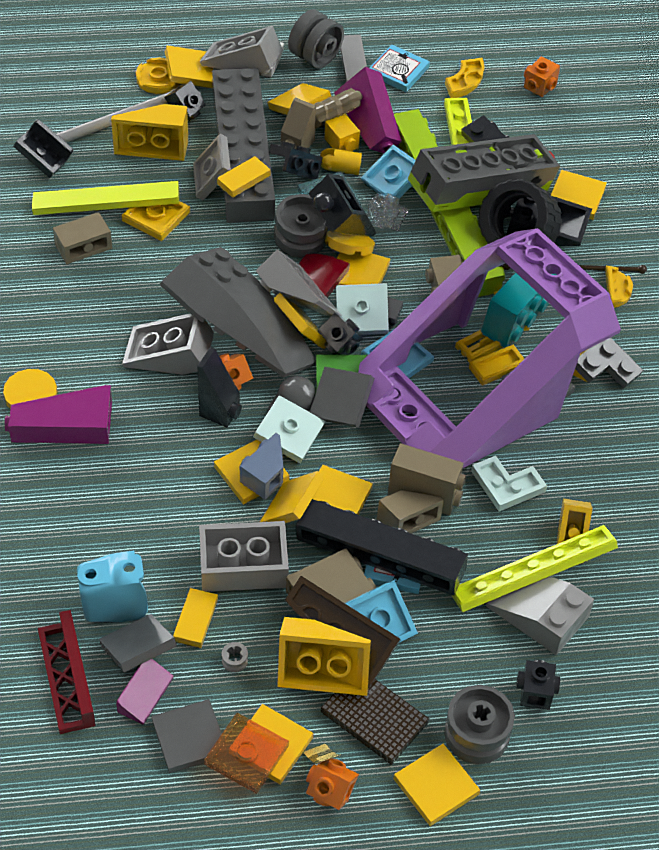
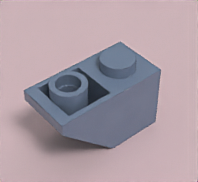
[239,433,284,500]

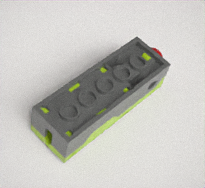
[408,134,560,212]

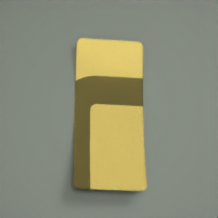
[304,744,341,763]

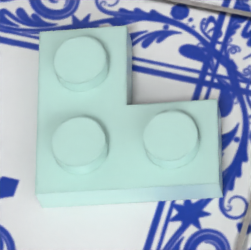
[471,456,547,511]

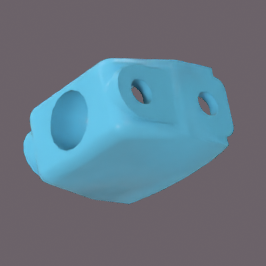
[77,551,148,622]

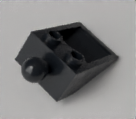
[308,174,376,236]
[504,196,592,246]

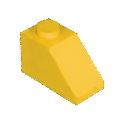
[557,498,593,563]

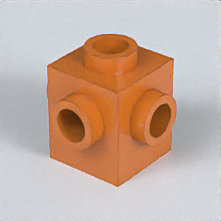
[524,56,560,97]
[219,353,253,390]
[306,758,359,810]

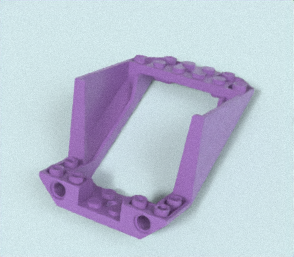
[358,228,621,468]

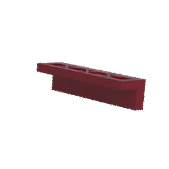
[38,610,96,734]

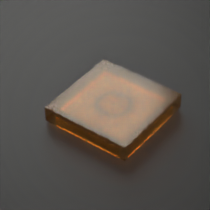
[204,713,289,794]

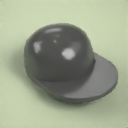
[268,376,316,412]

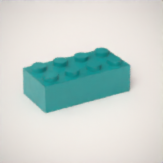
[481,273,557,348]

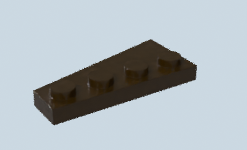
[285,576,401,690]

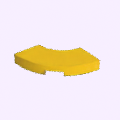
[445,58,484,98]

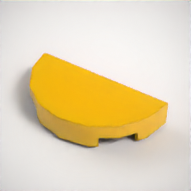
[605,265,633,308]

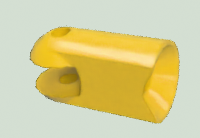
[320,148,362,175]

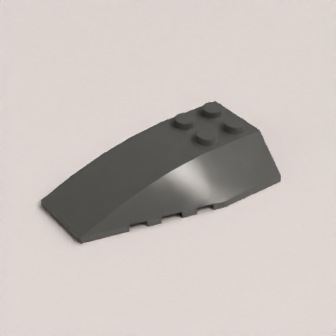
[160,247,316,378]

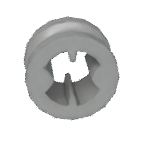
[222,642,248,672]

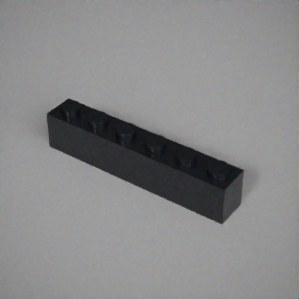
[296,499,468,596]

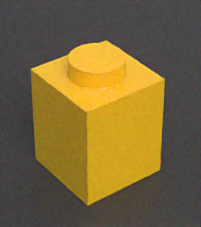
[325,114,360,151]

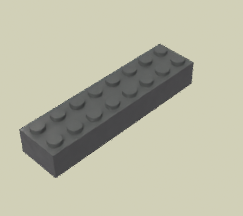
[212,68,275,223]

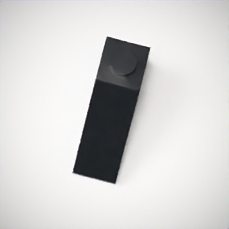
[197,347,242,428]

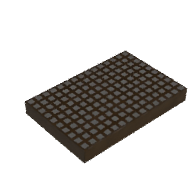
[321,680,429,765]

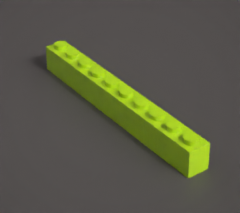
[394,109,505,297]

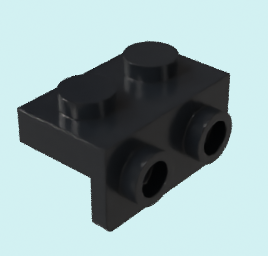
[461,115,509,143]
[13,119,74,178]
[269,141,323,180]

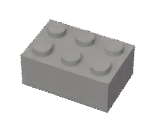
[199,521,289,592]

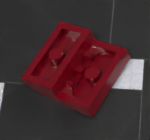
[299,254,350,298]

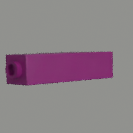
[334,67,402,153]
[5,385,113,444]

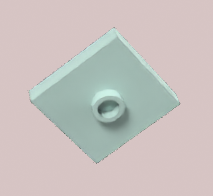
[336,283,389,335]
[253,395,326,463]

